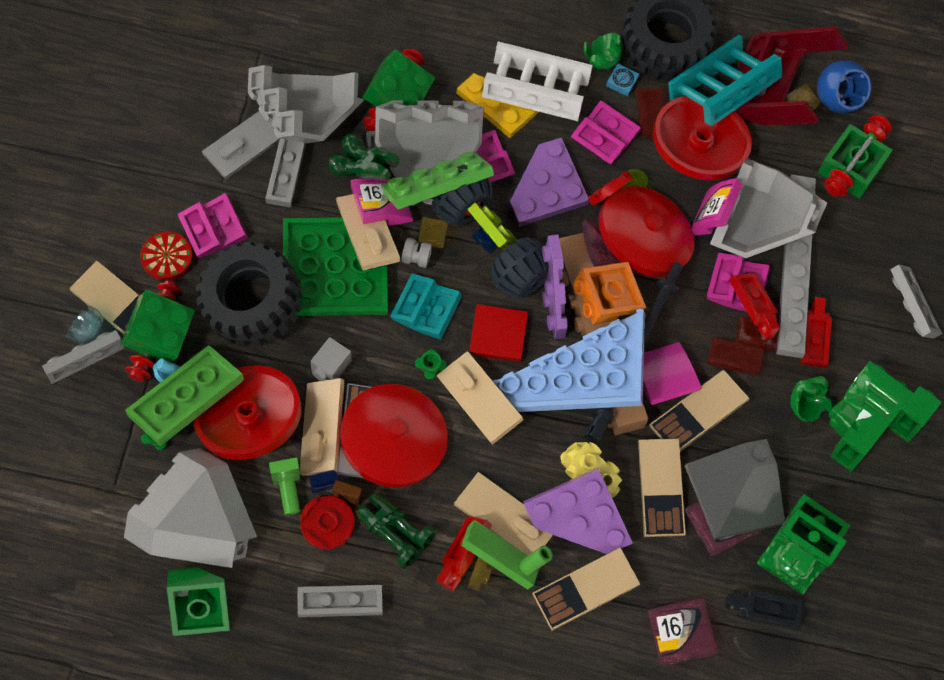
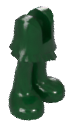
[329,133,399,180]
[356,492,438,569]

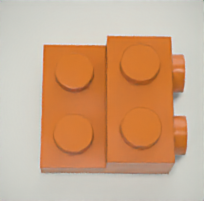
[574,262,646,324]

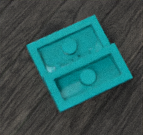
[390,273,462,340]

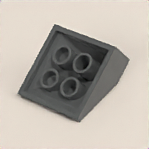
[685,439,785,540]

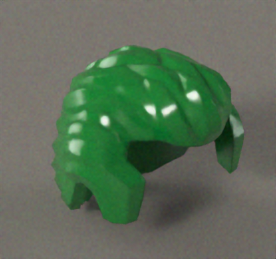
[584,33,623,70]
[791,376,833,422]

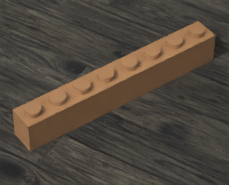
[559,232,648,436]

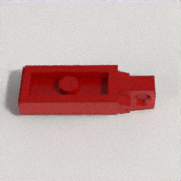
[730,273,780,339]
[800,297,832,369]
[437,516,493,591]

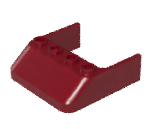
[731,26,849,126]

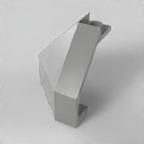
[248,65,365,143]
[375,100,484,206]
[710,158,827,258]
[124,448,257,568]

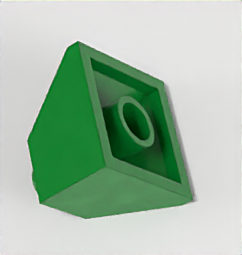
[167,567,230,636]

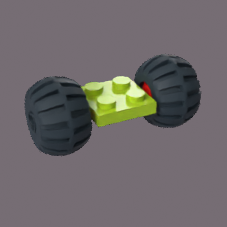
[432,165,549,300]

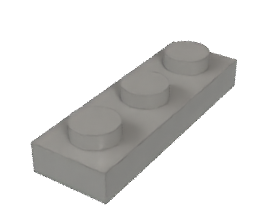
[265,138,306,207]
[890,265,942,338]
[42,330,124,384]
[298,585,382,617]

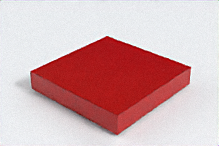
[469,304,528,363]

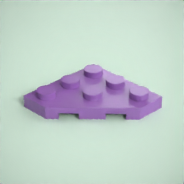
[509,138,589,227]
[542,235,567,339]
[523,468,633,554]

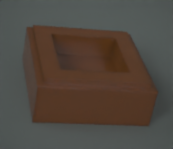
[333,480,362,506]

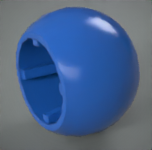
[817,60,871,114]

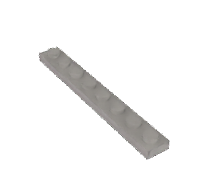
[776,174,816,358]

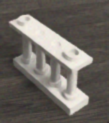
[482,42,593,121]

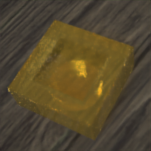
[785,84,820,110]
[418,217,448,248]
[469,557,492,591]

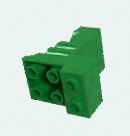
[828,361,942,472]
[756,494,851,595]

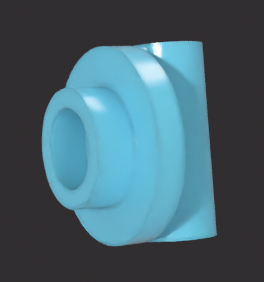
[153,358,180,383]

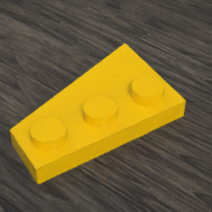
[457,74,539,138]

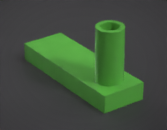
[269,458,301,515]
[461,520,552,590]

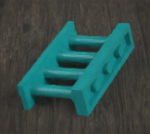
[668,35,782,126]

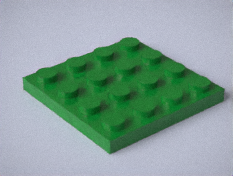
[283,218,388,316]

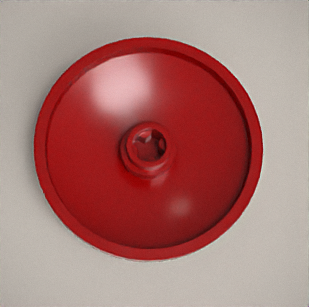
[653,96,752,181]
[599,186,695,277]
[193,366,302,460]
[340,384,448,488]

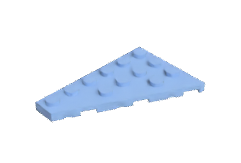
[493,309,645,412]

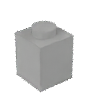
[311,337,352,381]

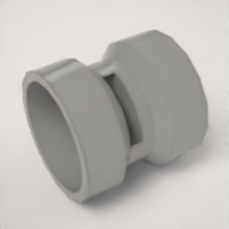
[401,238,433,268]

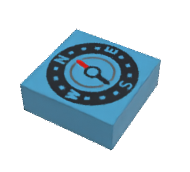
[606,64,639,96]

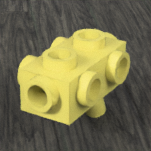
[561,442,622,498]

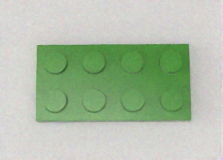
[381,152,494,210]
[125,345,244,446]

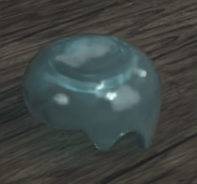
[65,306,103,344]

